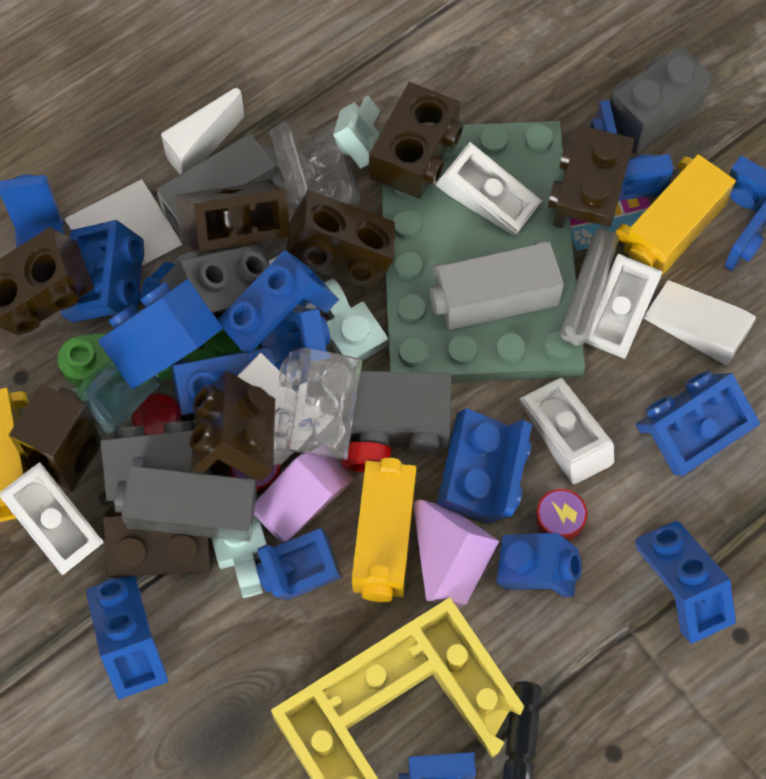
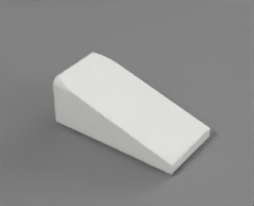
[161,88,245,175]
[436,142,542,236]
[584,254,662,359]
[643,280,756,366]
[520,377,614,484]
[0,462,104,575]

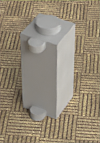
[430,240,564,331]

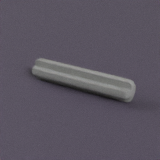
[560,227,619,346]

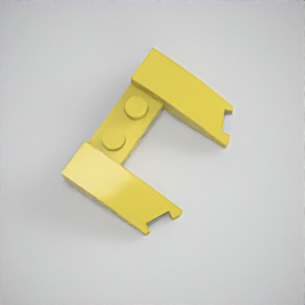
[271,597,524,779]

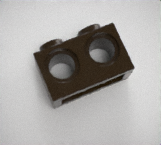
[369,82,464,199]
[287,189,395,292]
[0,227,94,336]
[9,384,101,492]

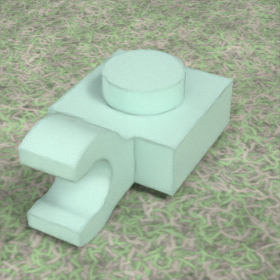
[333,95,380,169]
[325,278,389,369]
[212,515,266,598]

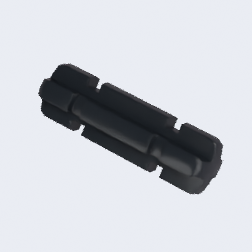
[503,681,542,779]

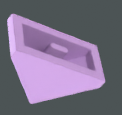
[254,445,355,544]
[413,499,499,607]

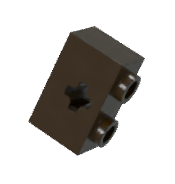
[176,181,291,252]

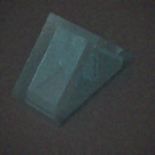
[72,360,163,435]

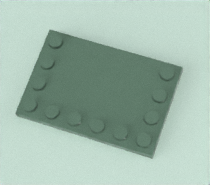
[378,121,585,383]

